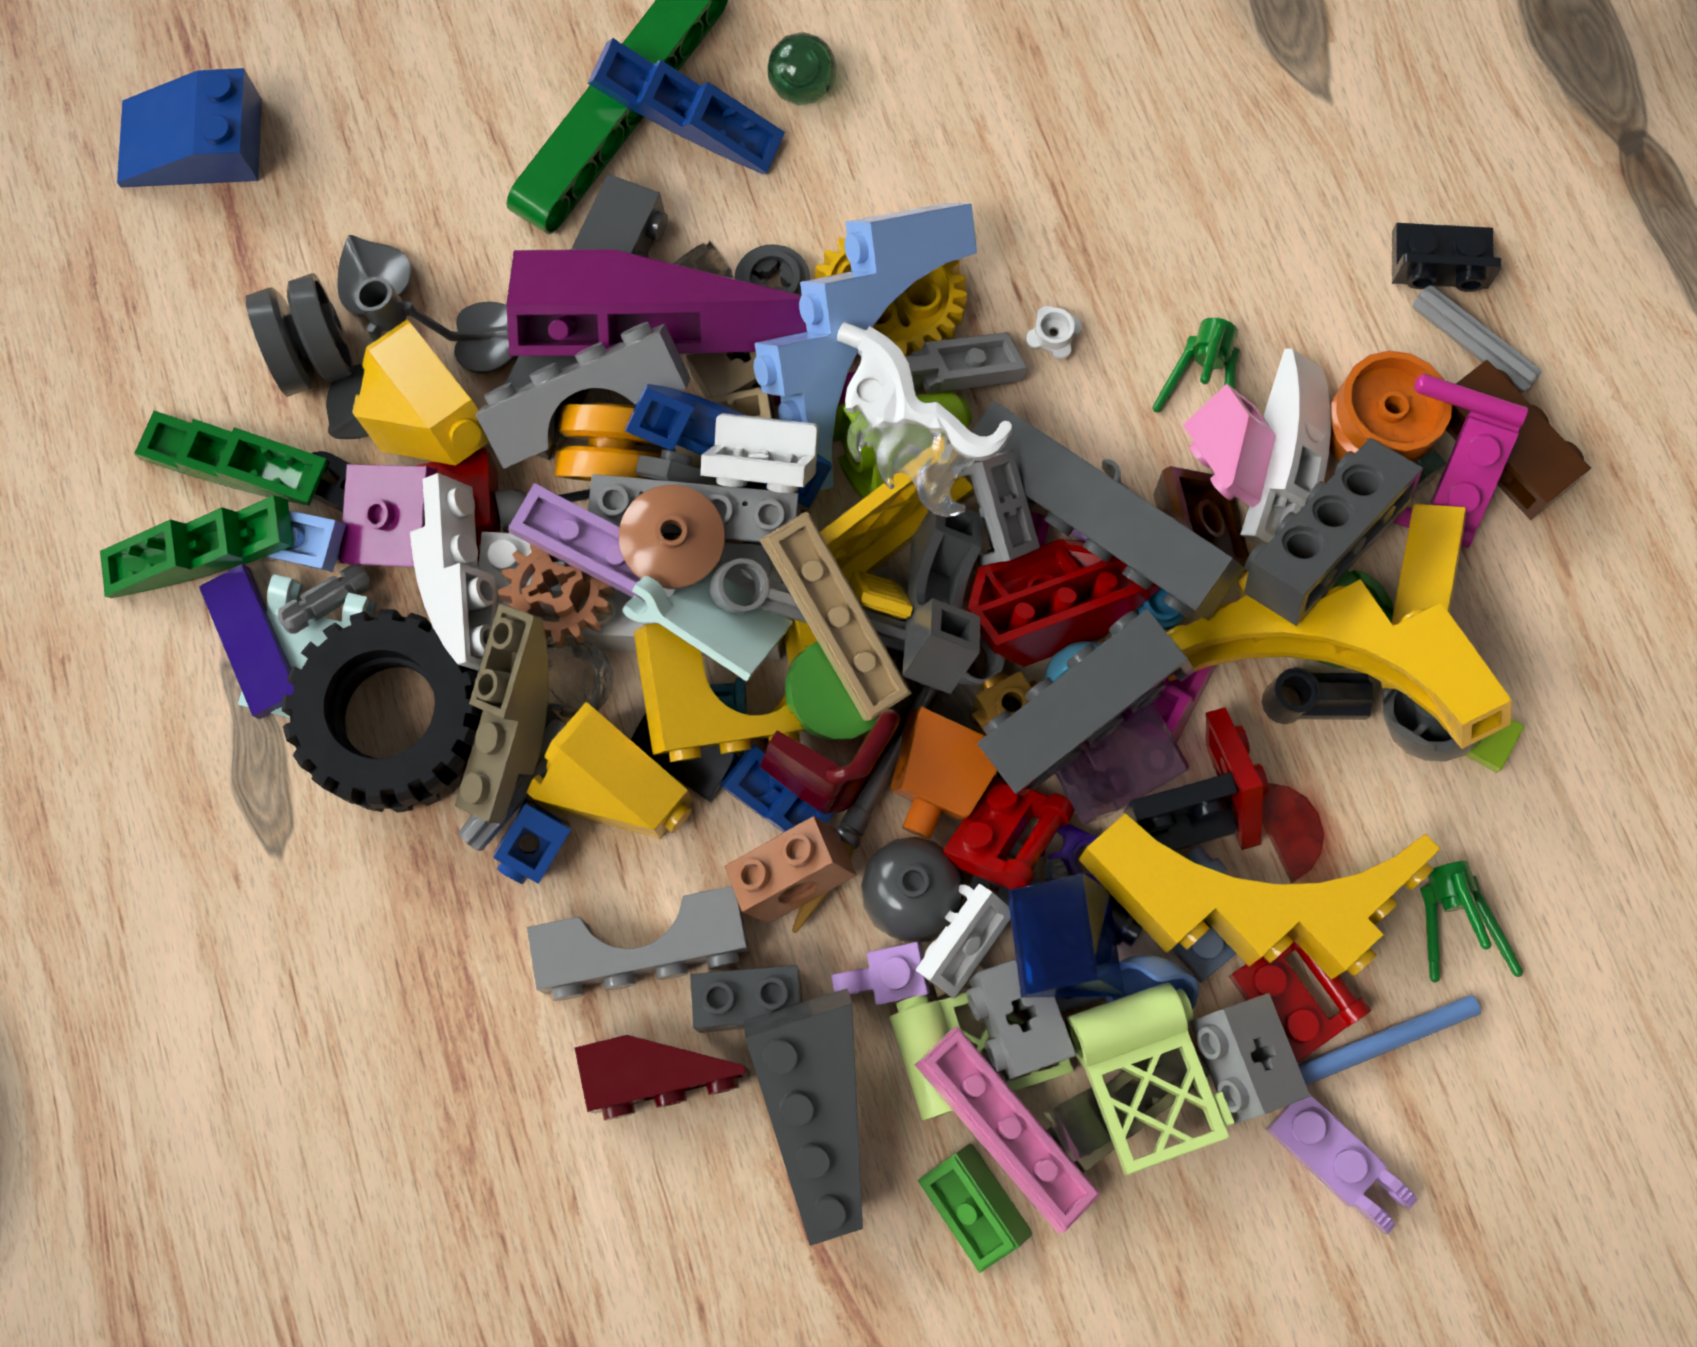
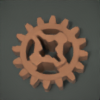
[498,544,615,649]

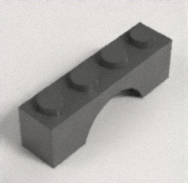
[903,497,983,694]

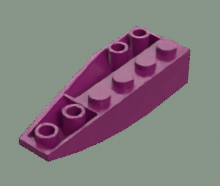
[506,249,807,356]

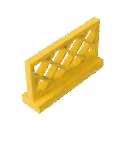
[820,437,974,583]

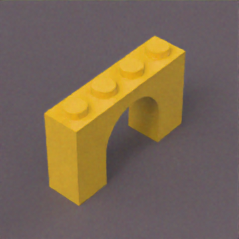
[633,617,821,762]

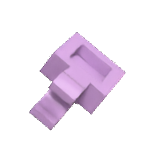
[831,942,931,1005]

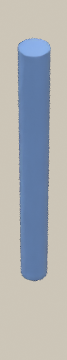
[1298,995,1481,1085]

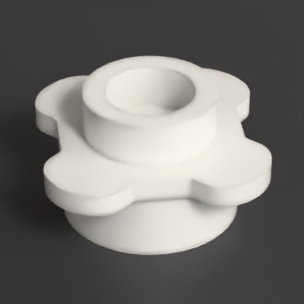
[1026,306,1082,359]

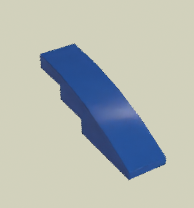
[587,38,785,174]

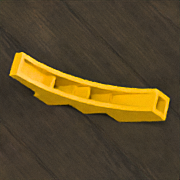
[1167,572,1512,749]
[1079,813,1441,980]

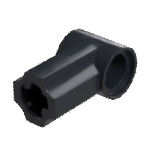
[1261,667,1374,724]

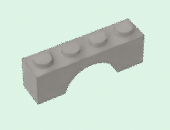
[475,322,691,469]
[527,886,750,1001]

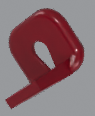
[760,709,900,814]

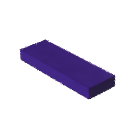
[199,564,295,719]

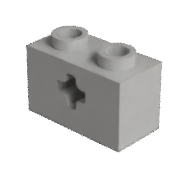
[966,952,1076,1082]
[1190,993,1311,1125]

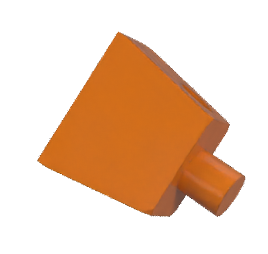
[891,707,997,840]

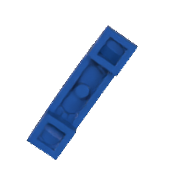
[625,383,832,508]

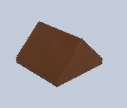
[1153,466,1249,573]

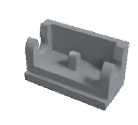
[951,450,1040,565]

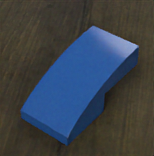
[719,745,834,833]

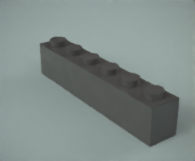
[505,174,668,460]
[972,400,1245,620]

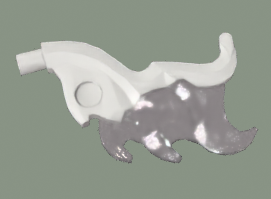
[837,322,1012,517]

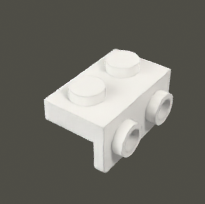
[701,413,819,493]

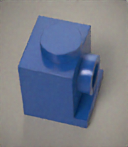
[493,799,571,884]

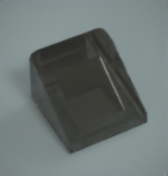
[1045,1087,1112,1162]

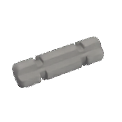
[278,564,370,634]

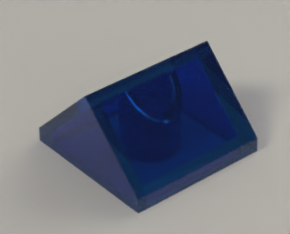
[1008,873,1124,998]

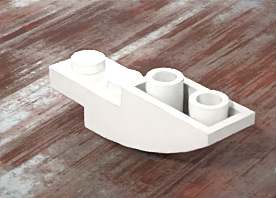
[1240,349,1331,545]
[410,473,497,671]

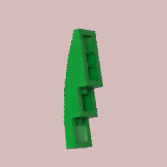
[134,411,328,506]
[100,495,294,598]

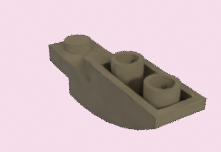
[455,603,549,824]

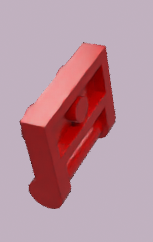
[943,776,1076,892]
[1228,935,1372,1063]

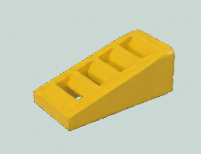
[849,571,913,620]

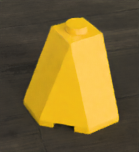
[352,319,489,466]
[526,702,693,839]

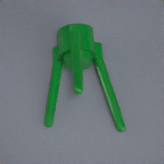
[1152,318,1240,412]
[1420,861,1523,982]

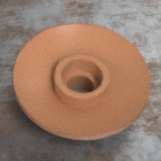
[619,485,725,589]

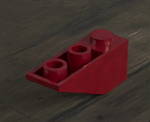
[574,1035,750,1121]

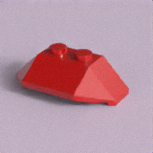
[967,539,1160,667]

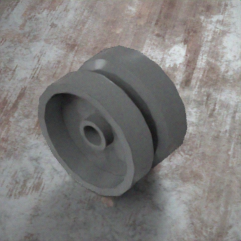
[246,273,354,397]

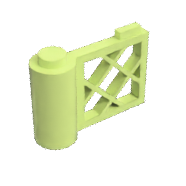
[1066,982,1235,1175]
[889,993,1073,1121]

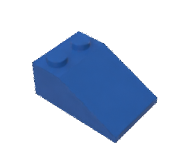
[117,68,262,188]

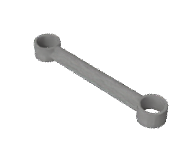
[710,558,1004,686]

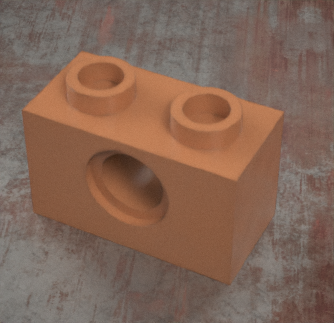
[724,816,857,924]

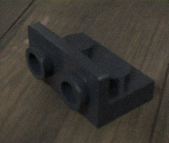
[1392,223,1502,292]
[1123,772,1238,851]

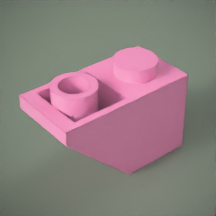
[1183,384,1276,508]

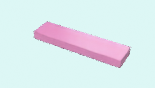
[914,1026,1101,1233]

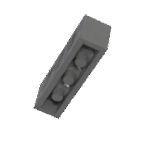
[1244,438,1423,626]

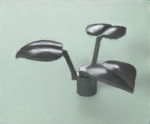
[326,235,516,439]

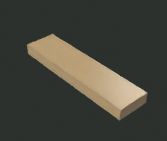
[759,512,912,721]

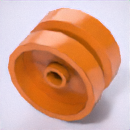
[1329,350,1452,464]

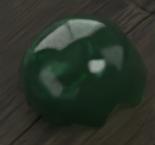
[767,32,837,105]

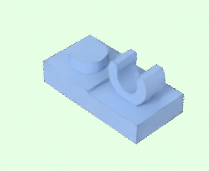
[265,511,346,572]

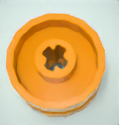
[554,403,660,481]

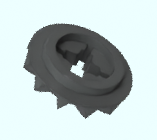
[734,244,810,295]

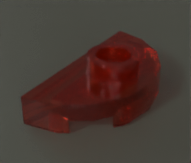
[1262,783,1324,884]

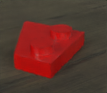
[1206,707,1269,850]

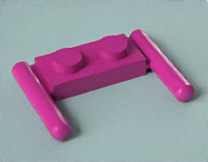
[1393,374,1528,548]

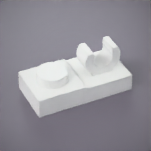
[916,884,1015,999]

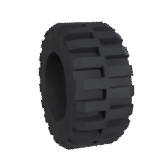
[282,609,483,813]

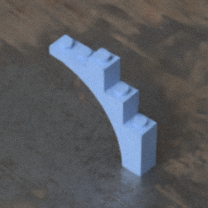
[753,203,977,491]

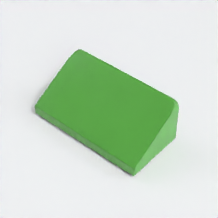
[917,1144,1032,1273]

